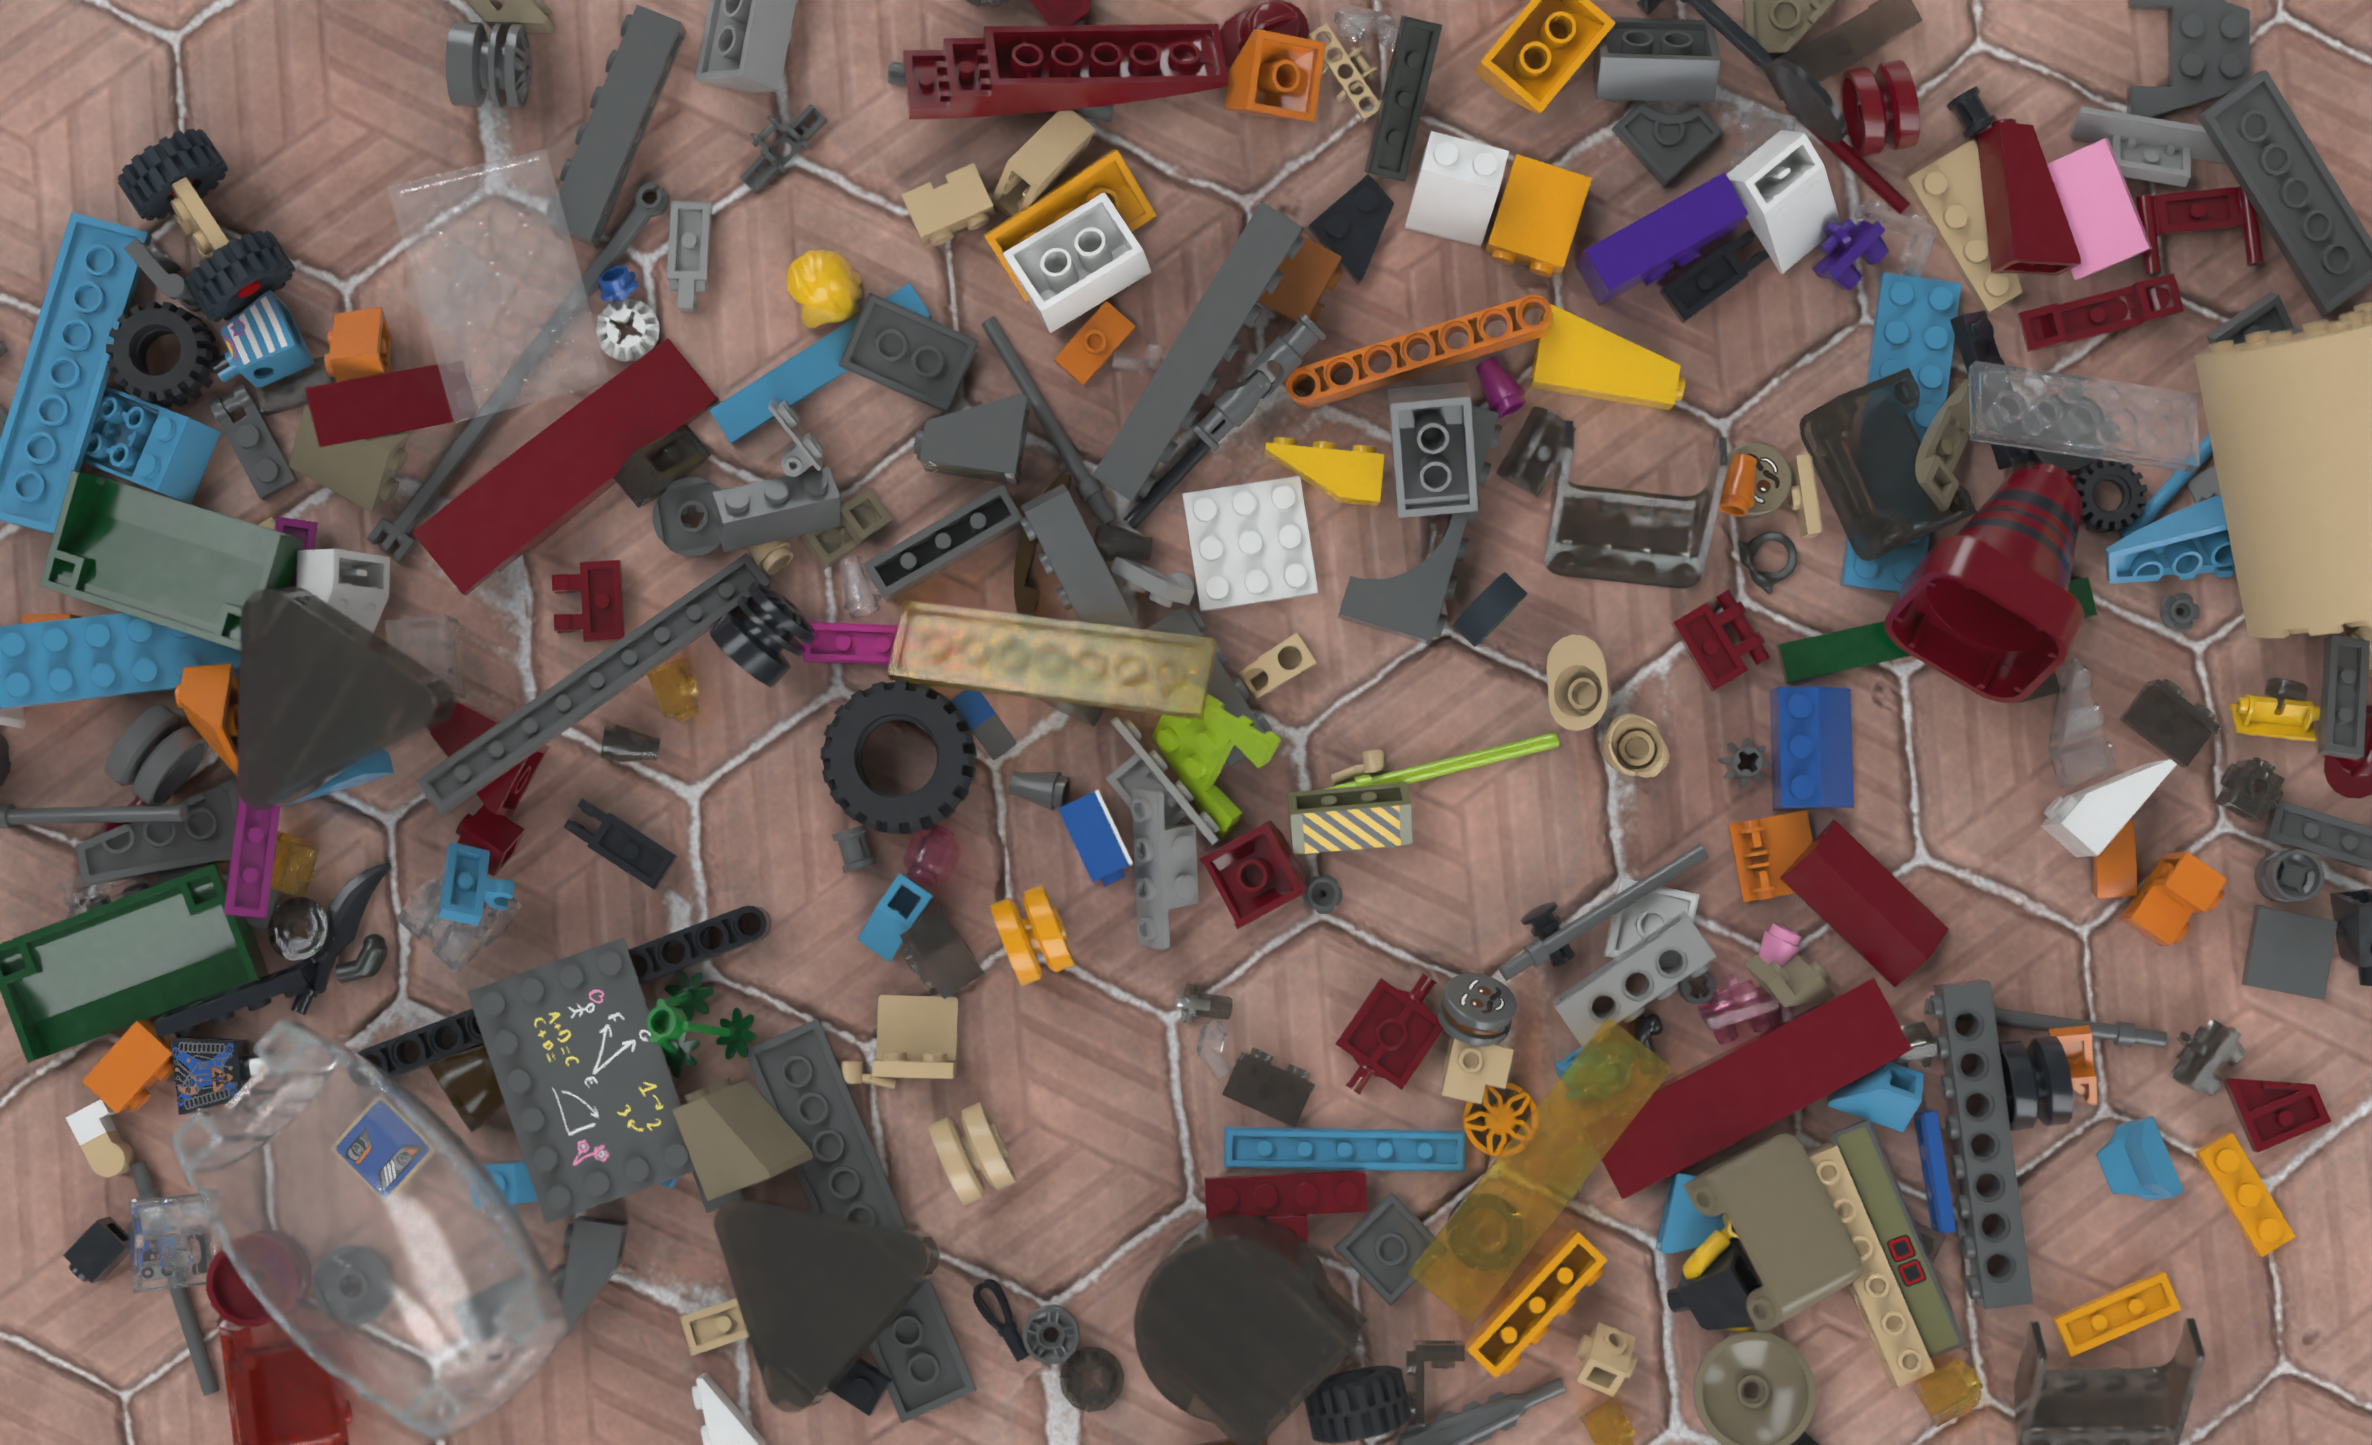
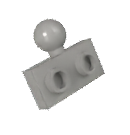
[1110,556,1195,607]

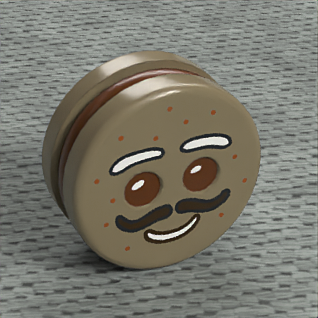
[1714,442,1792,519]

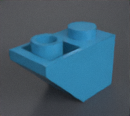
[857,873,936,962]
[1827,1062,1924,1132]

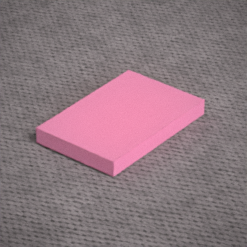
[2047,138,2152,280]

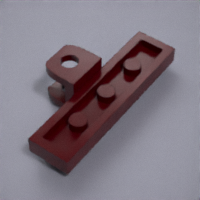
[1204,1170,1367,1254]

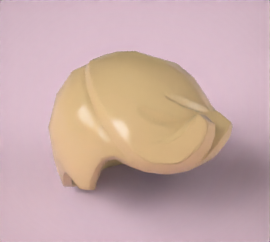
[1601,713,1670,778]

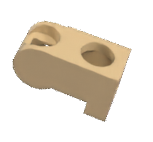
[1238,633,1318,700]

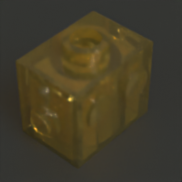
[270,831,319,896]
[1915,1357,1983,1427]

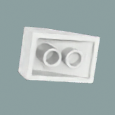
[2040,759,2177,857]

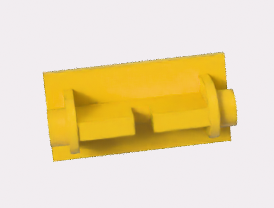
[2230,694,2321,742]

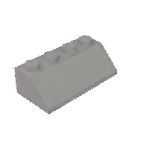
[695,0,798,93]

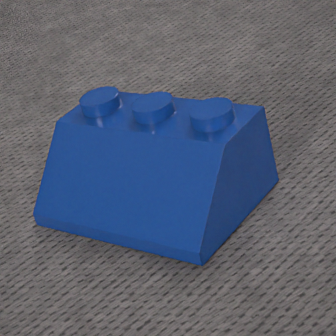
[1770,686,1854,809]

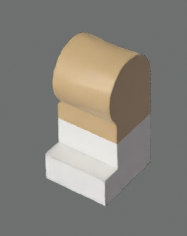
[66,1099,135,1177]

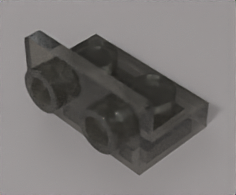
[2119,679,2222,768]
[1222,1047,1316,1127]

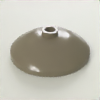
[1693,1331,1816,1445]

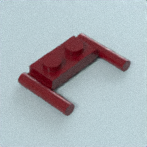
[2136,186,2263,276]

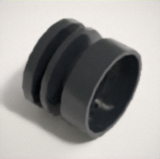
[709,581,818,687]

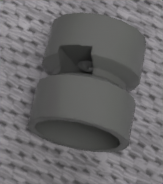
[2254,849,2324,902]

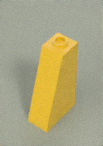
[1529,304,1685,410]

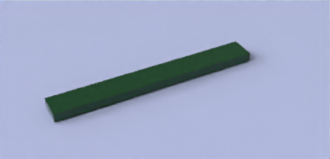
[1777,577,2097,684]

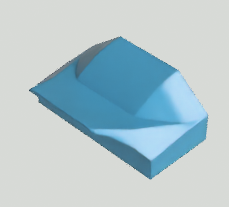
[2096,1116,2184,1201]

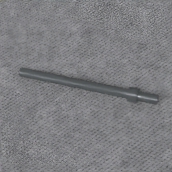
[981,317,1116,526]
[0,804,188,829]
[1499,844,1708,981]
[1924,998,2167,1048]
[129,1161,220,1396]

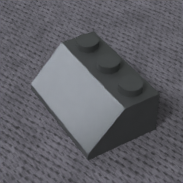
[1593,17,1721,104]

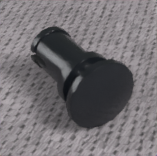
[1521,902,1576,967]

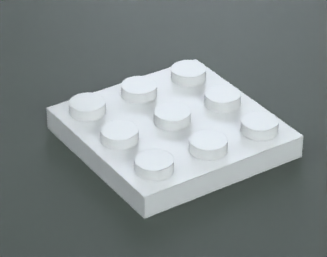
[1182,476,1318,612]

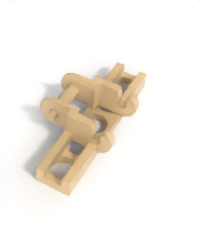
[1308,23,1380,122]

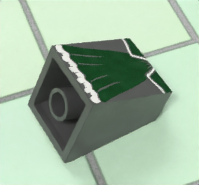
[914,394,1031,485]

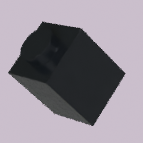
[63,1217,135,1284]

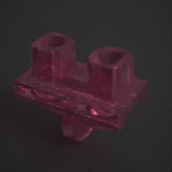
[1697,973,1779,1045]

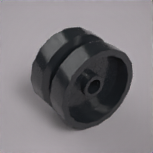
[1999,1036,2074,1131]

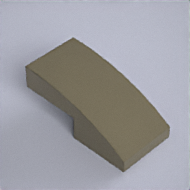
[801,488,893,570]

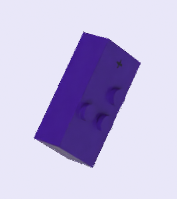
[1575,172,1748,306]

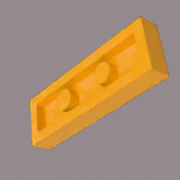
[2194,1132,2296,1257]
[2051,1271,2182,1357]

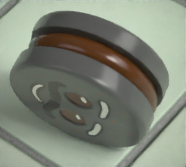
[1437,973,1517,1046]

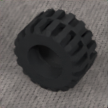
[106,301,220,408]
[1302,1365,1412,1444]

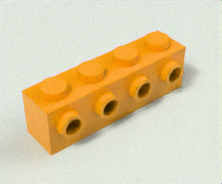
[1462,1228,1608,1379]

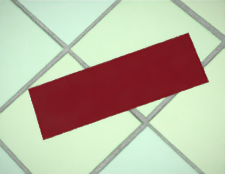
[304,360,476,448]

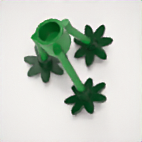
[647,971,757,1079]

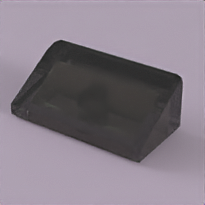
[1496,406,1576,497]

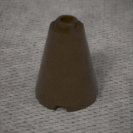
[428,1043,505,1133]

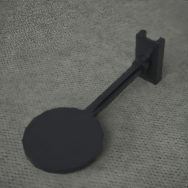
[1637,0,1848,143]

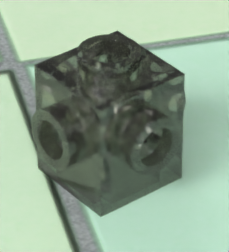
[2215,757,2285,822]

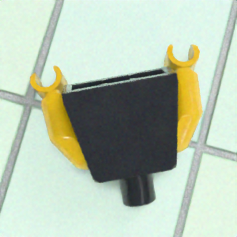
[1667,1212,1763,1332]

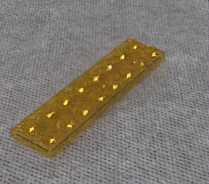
[887,600,1217,720]
[1408,1017,1673,1325]

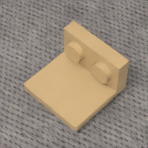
[872,995,959,1079]

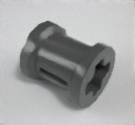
[832,825,877,873]

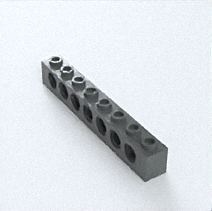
[1929,979,2033,1309]

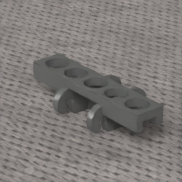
[740,104,827,194]

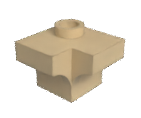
[1440,1036,1514,1104]

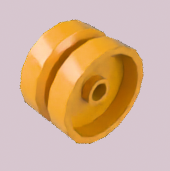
[990,884,1075,986]

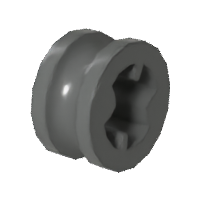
[1678,971,1717,1004]

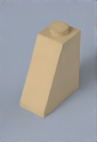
[991,110,1095,218]

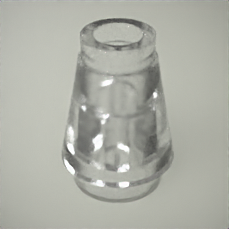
[838,556,882,618]

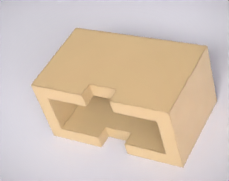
[901,163,995,246]

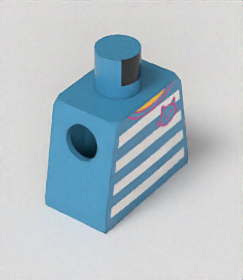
[211,290,315,387]

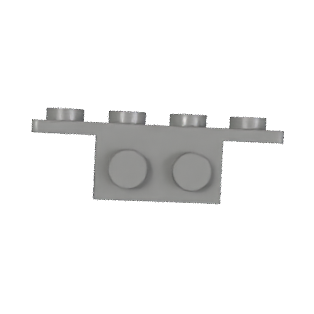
[2070,107,2225,187]
[1105,716,1219,846]
[1131,787,1199,950]

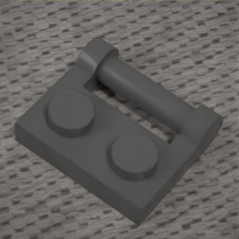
[124,238,202,312]

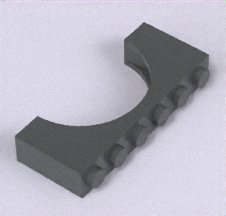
[1337,386,1503,645]

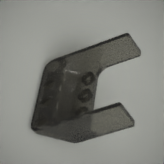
[1544,420,1728,589]
[2014,1318,2205,1445]

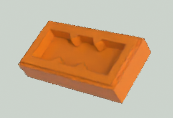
[1054,301,1136,387]

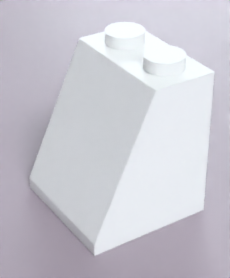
[1405,131,1509,248]

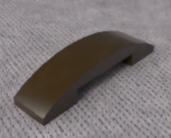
[1014,473,1072,632]

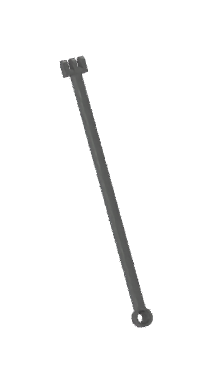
[367,183,669,564]

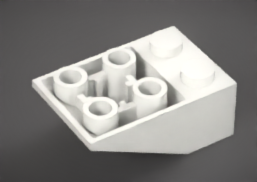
[1726,130,1841,274]
[294,549,390,677]

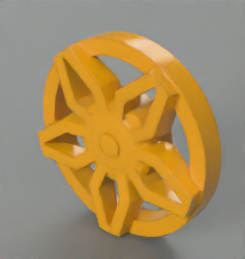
[1462,1082,1538,1157]

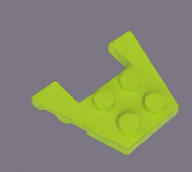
[1152,681,1281,841]

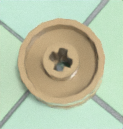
[928,1101,1017,1206]

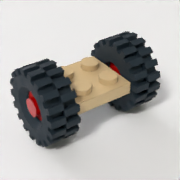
[118,129,295,322]

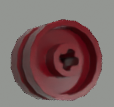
[1840,60,1920,157]
[206,1233,309,1327]

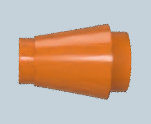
[1715,454,1757,516]

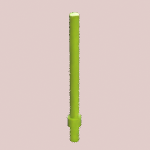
[1324,732,1559,789]

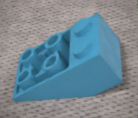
[83,387,221,504]

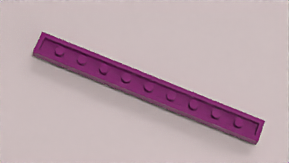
[223,516,318,919]

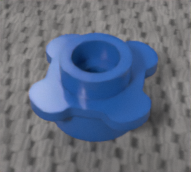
[598,266,638,301]

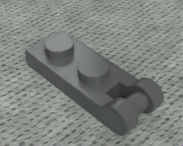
[208,383,299,500]

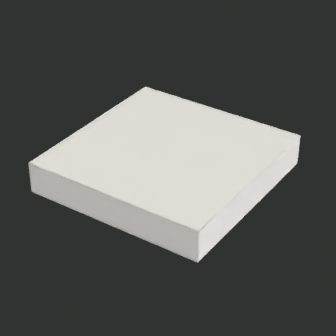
[1604,878,1699,968]

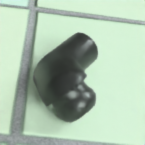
[336,934,388,984]

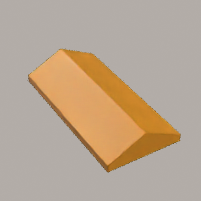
[983,148,1157,302]

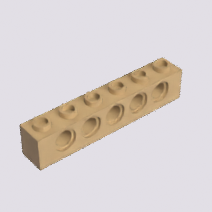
[1806,1143,1935,1387]

